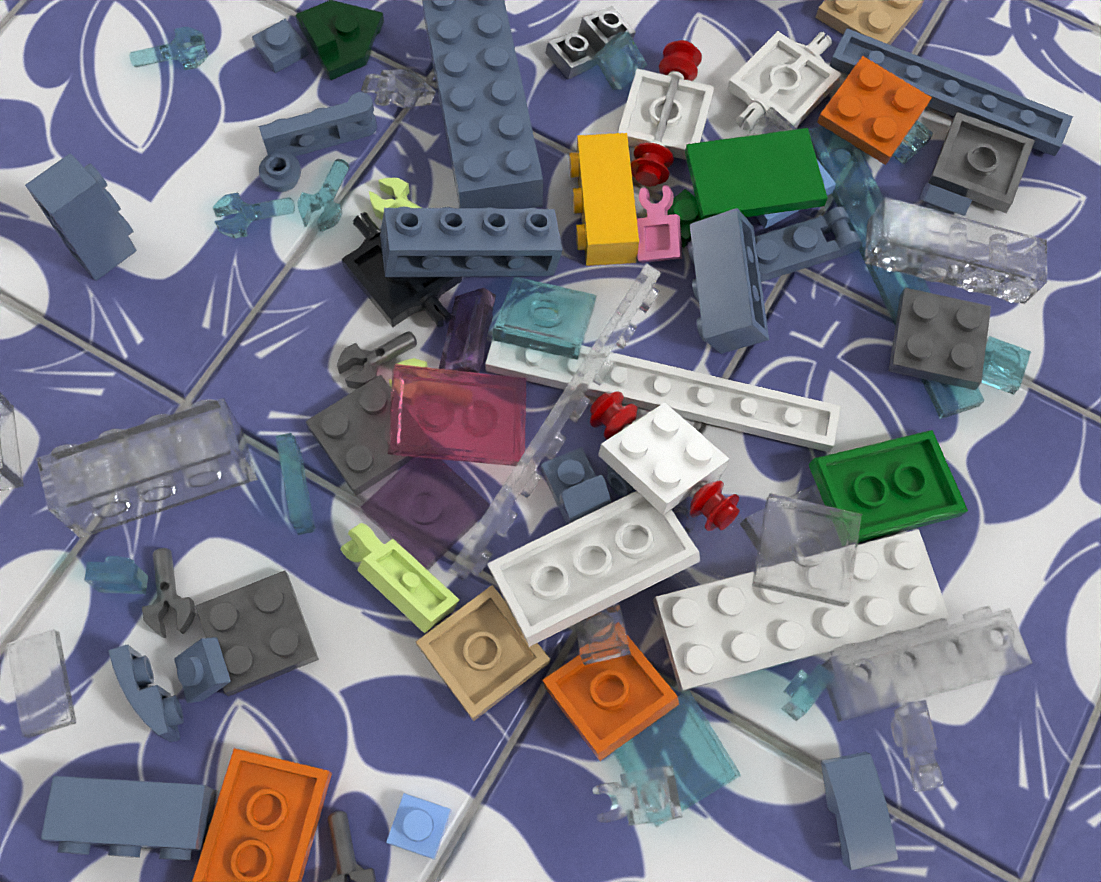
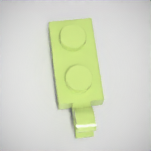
[340,523,460,633]

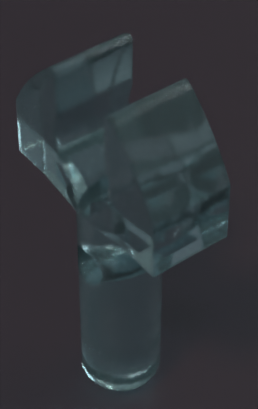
[129,27,209,70]
[297,159,350,232]
[213,192,295,238]

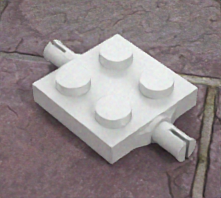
[727,31,841,131]

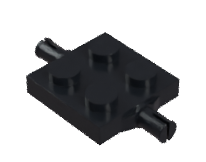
[342,212,462,327]

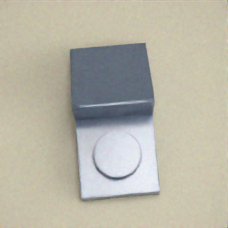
[541,447,612,525]

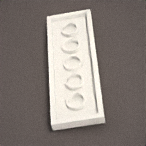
[653,529,950,692]

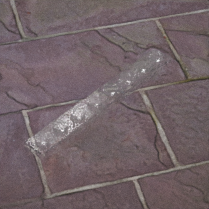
[449,263,661,581]

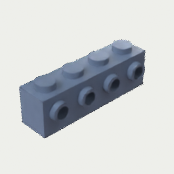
[380,207,563,277]

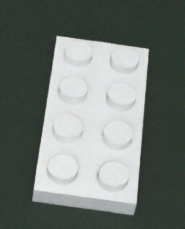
[487,491,700,647]

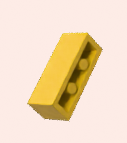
[569,133,639,266]

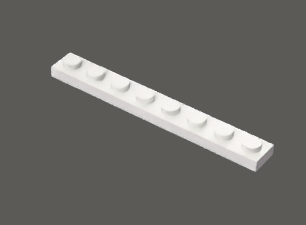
[485,325,841,453]

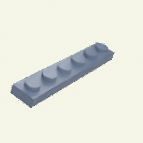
[830,28,1073,156]

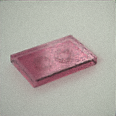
[388,364,526,467]

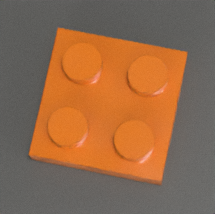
[817,56,932,165]
[542,626,679,761]

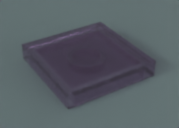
[361,446,490,570]

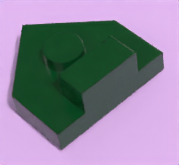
[295,0,384,80]

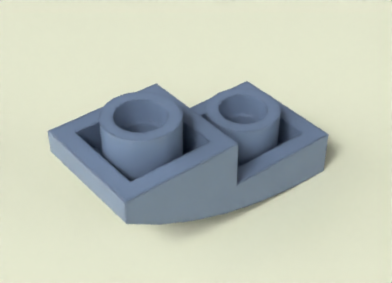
[108,644,184,742]
[821,752,898,870]

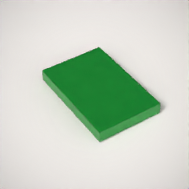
[685,128,828,220]
[808,430,968,548]

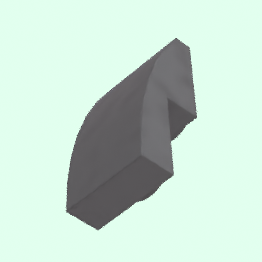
[545,6,636,79]

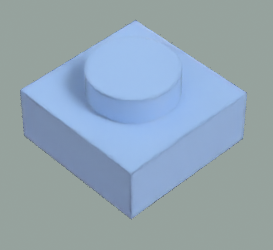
[386,793,452,860]

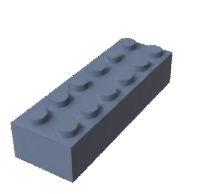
[422,0,543,209]

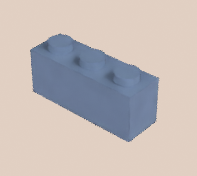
[25,153,137,281]
[688,208,769,354]
[41,776,217,861]

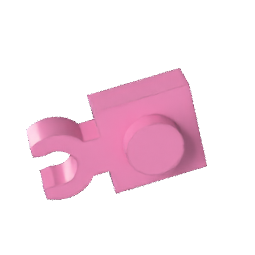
[637,185,682,263]

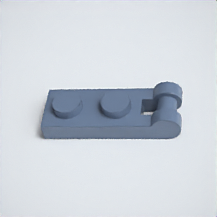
[259,92,377,156]
[755,207,862,282]

